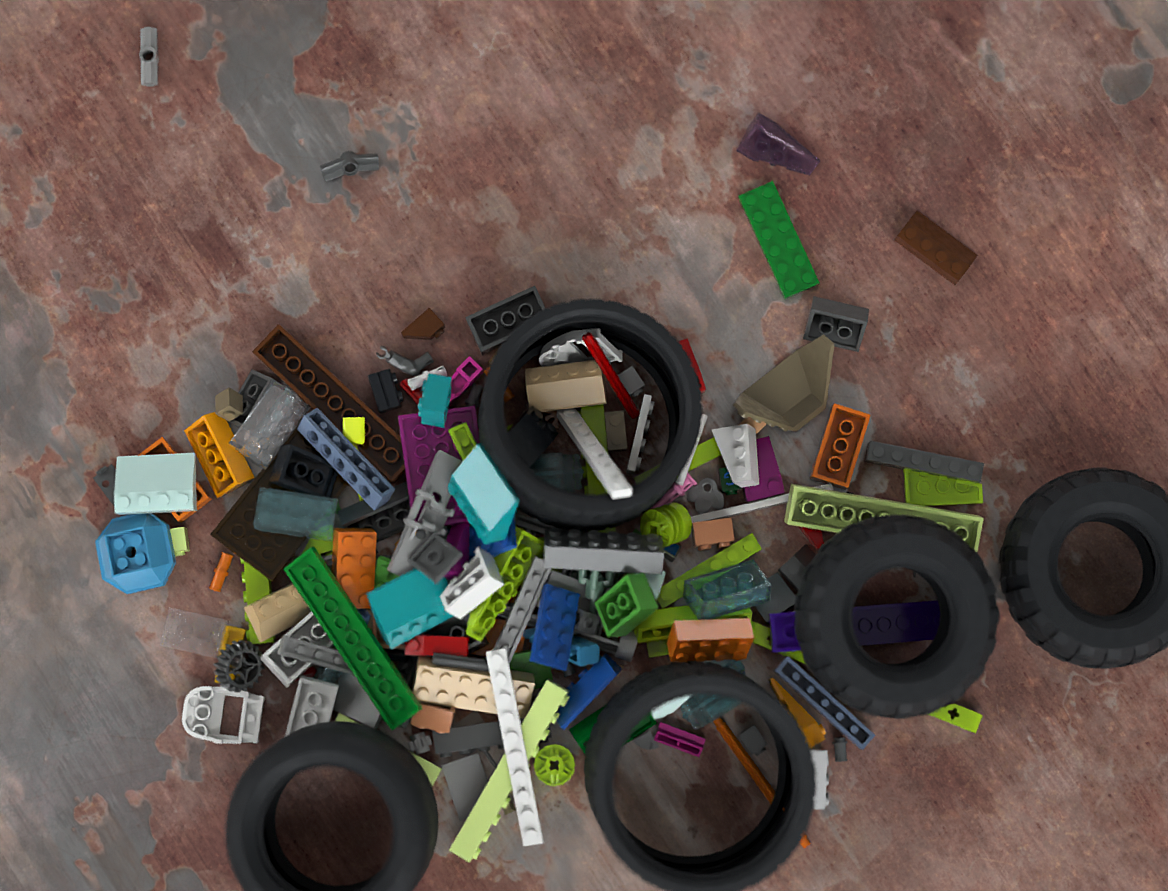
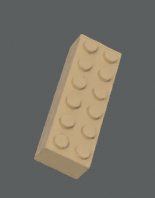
[411,655,535,718]

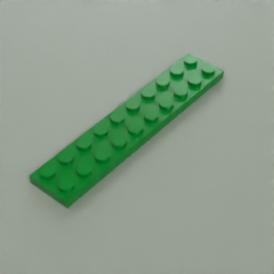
[284,546,423,731]

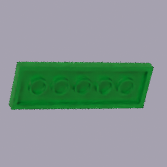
[738,181,820,299]

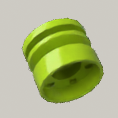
[640,502,692,548]
[534,744,575,786]

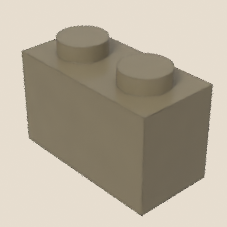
[604,410,627,453]

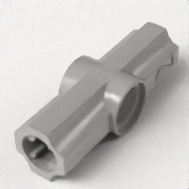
[139,27,159,87]

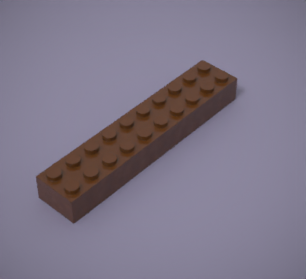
[252,324,405,484]

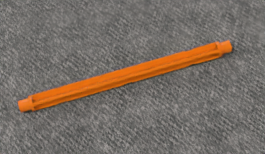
[713,716,811,848]

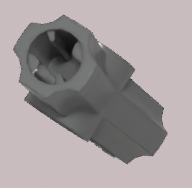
[320,151,379,181]

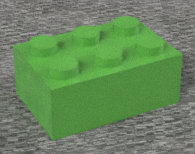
[595,573,658,637]

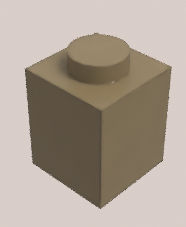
[215,387,243,422]

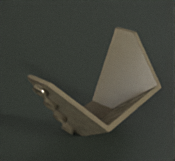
[733,334,834,432]

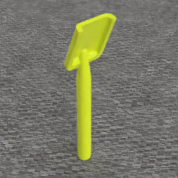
[342,417,365,501]

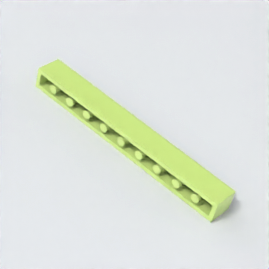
[449,679,570,862]

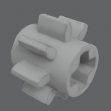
[408,732,433,755]

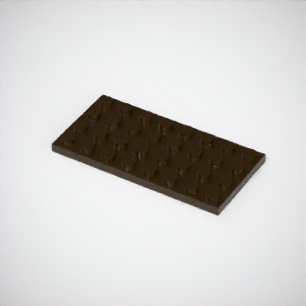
[210,423,349,582]

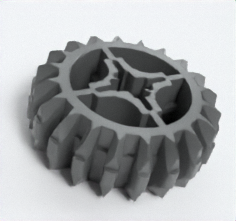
[213,640,265,693]

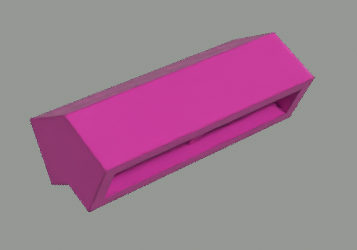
[654,722,706,757]

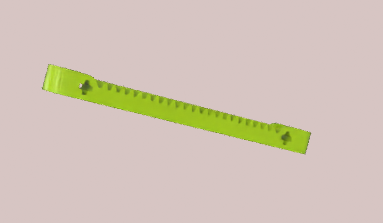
[751,621,983,733]

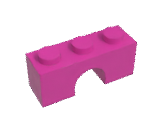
[449,356,484,407]

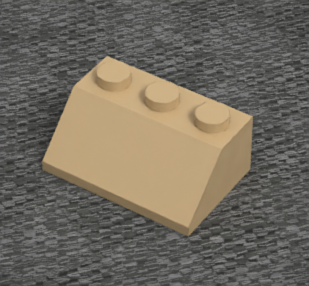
[243,583,310,642]

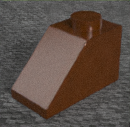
[401,308,445,340]

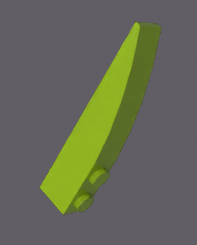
[466,526,544,642]

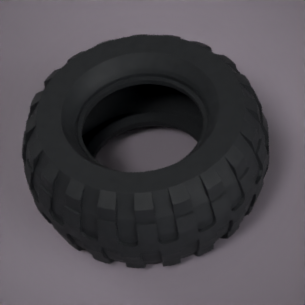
[999,467,1168,669]
[794,515,1000,719]

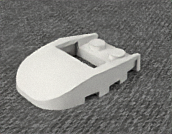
[539,328,623,367]
[182,686,265,744]

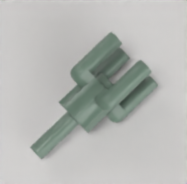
[578,570,614,615]

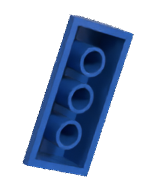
[557,653,622,730]

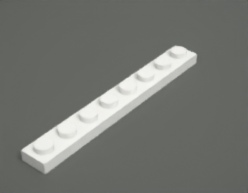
[557,408,632,498]

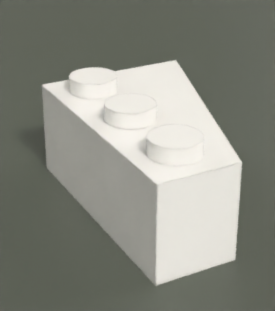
[440,547,504,619]

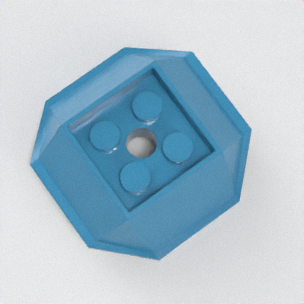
[95,513,176,594]

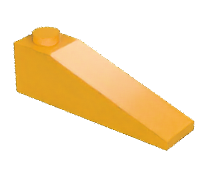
[768,678,826,748]

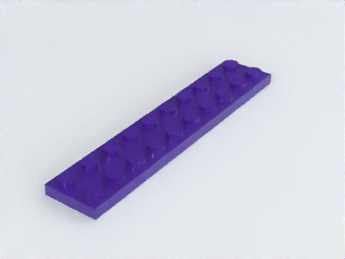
[769,600,940,653]

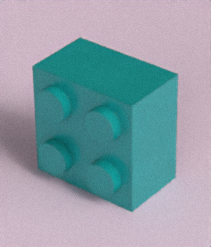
[418,373,452,428]

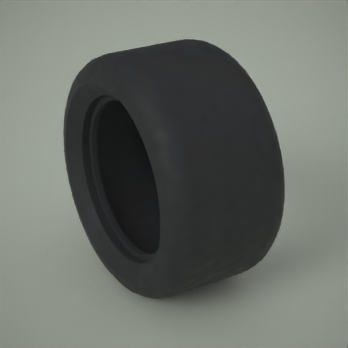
[225,721,439,891]

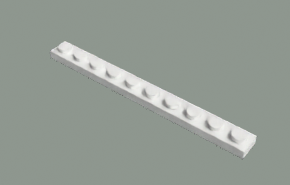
[486,648,544,846]

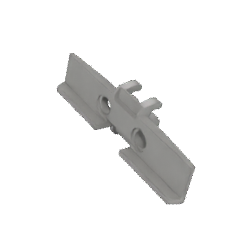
[387,450,463,576]

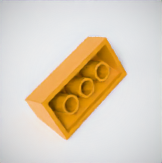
[184,412,255,498]

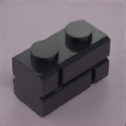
[368,369,404,414]

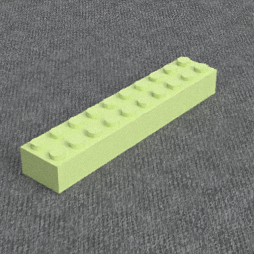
[784,484,984,552]

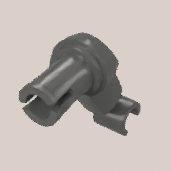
[376,346,434,376]

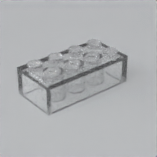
[229,381,310,470]

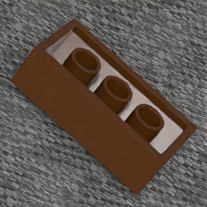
[894,210,978,285]

